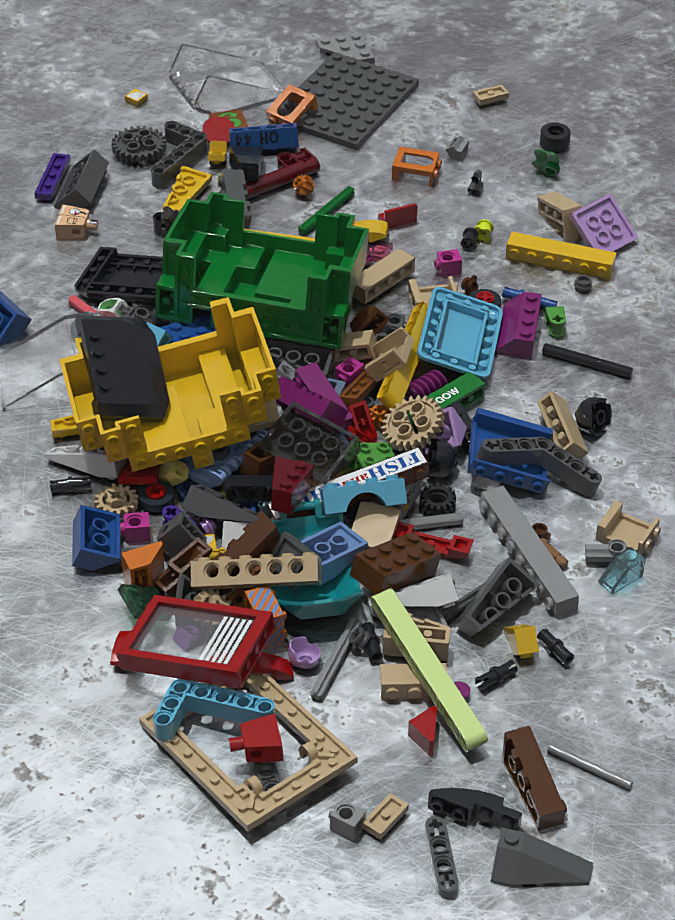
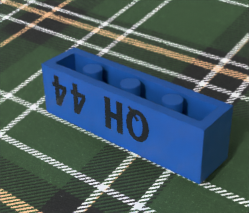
[229,123,299,151]

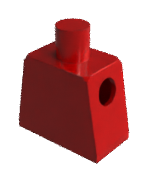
[228,714,284,763]

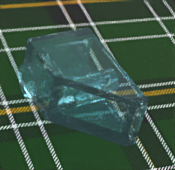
[598,547,646,595]

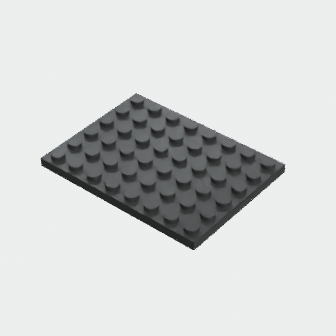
[278,52,419,150]

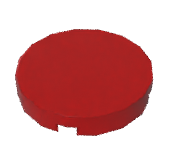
[202,116,235,146]

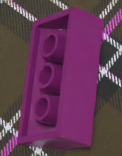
[495,292,542,358]

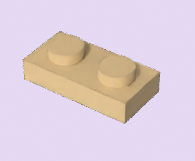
[472,84,509,105]
[362,793,409,840]

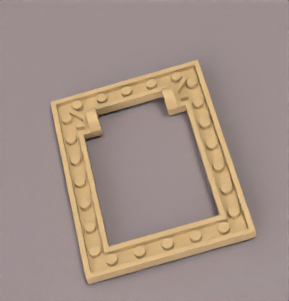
[139,673,358,832]

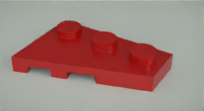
[118,459,158,484]

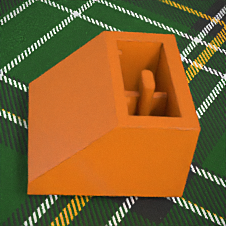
[121,541,165,599]

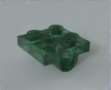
[118,584,172,622]

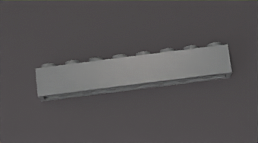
[479,486,579,617]

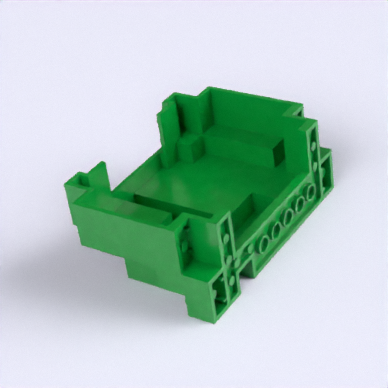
[155,192,369,350]

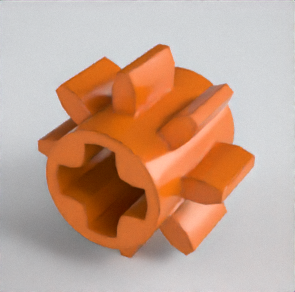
[293,175,314,197]
[369,405,391,429]

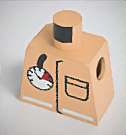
[55,205,99,239]

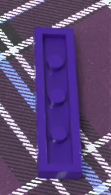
[34,153,70,200]

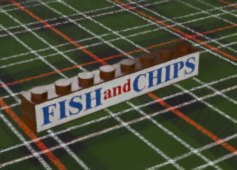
[267,447,430,520]

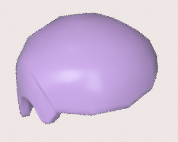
[288,637,322,669]

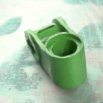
[544,306,566,339]

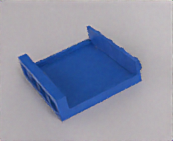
[467,408,553,494]

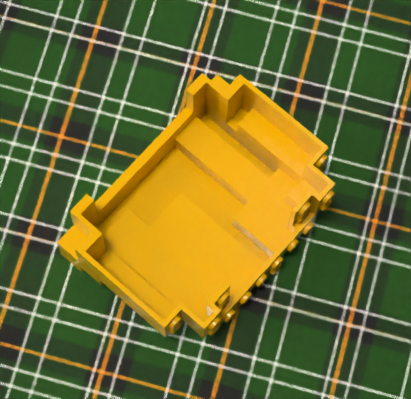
[59,297,281,472]

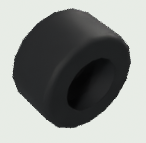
[540,122,571,152]

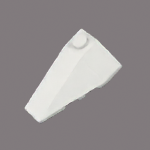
[44,445,129,480]
[368,573,459,609]

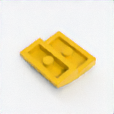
[354,220,389,242]

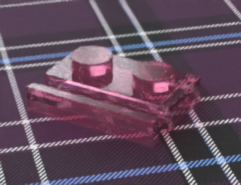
[367,240,393,262]

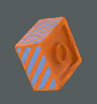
[245,585,287,649]

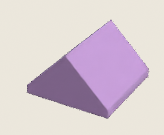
[424,407,467,454]

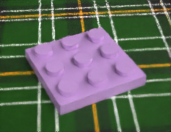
[569,193,638,252]

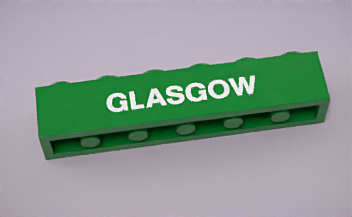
[408,372,486,434]

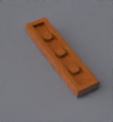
[339,370,381,406]

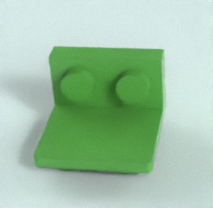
[348,442,395,471]

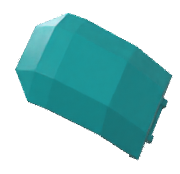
[271,498,363,620]

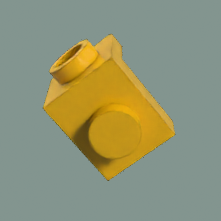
[208,141,227,164]

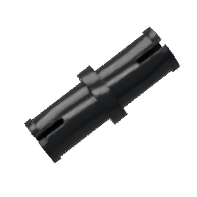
[50,475,92,493]
[361,622,383,662]
[537,629,574,665]
[475,660,518,690]

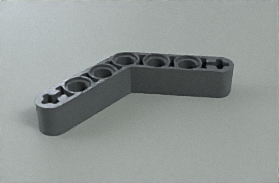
[476,437,602,497]

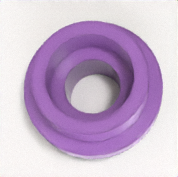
[199,517,217,535]

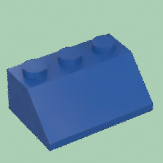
[0,291,32,345]
[72,505,120,571]

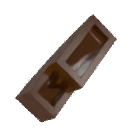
[152,537,213,598]

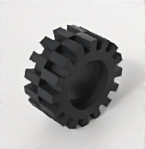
[419,483,456,516]

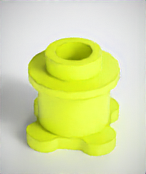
[474,219,494,243]

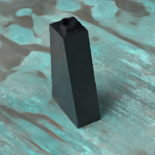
[229,145,264,181]

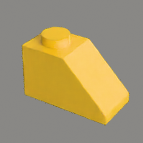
[504,624,539,658]

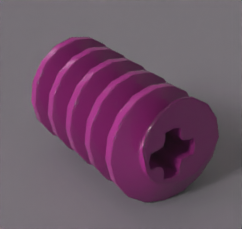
[405,370,448,401]

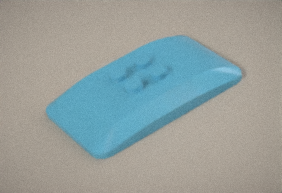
[417,287,503,379]

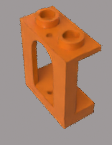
[266,84,318,125]
[392,147,442,186]

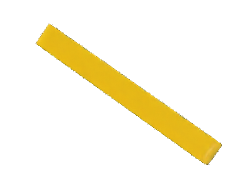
[377,301,428,412]

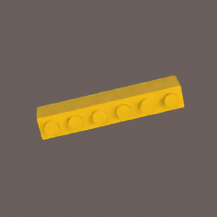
[505,232,617,279]

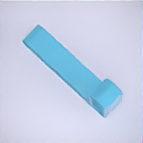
[153,679,276,741]

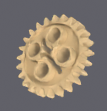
[381,395,445,451]

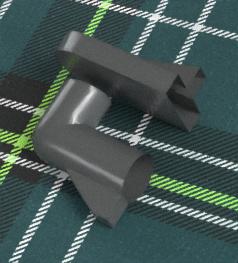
[467,170,484,197]

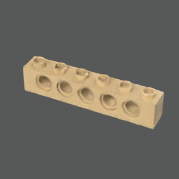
[191,552,322,590]

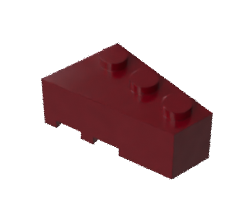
[271,456,314,515]

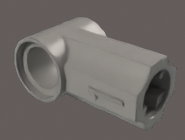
[585,539,627,567]

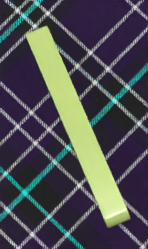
[370,588,488,752]

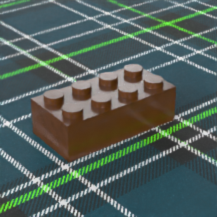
[349,532,441,595]

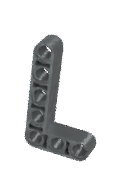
[151,121,207,188]

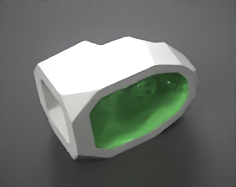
[98,298,128,317]

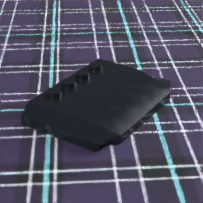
[74,247,163,304]
[75,315,170,422]

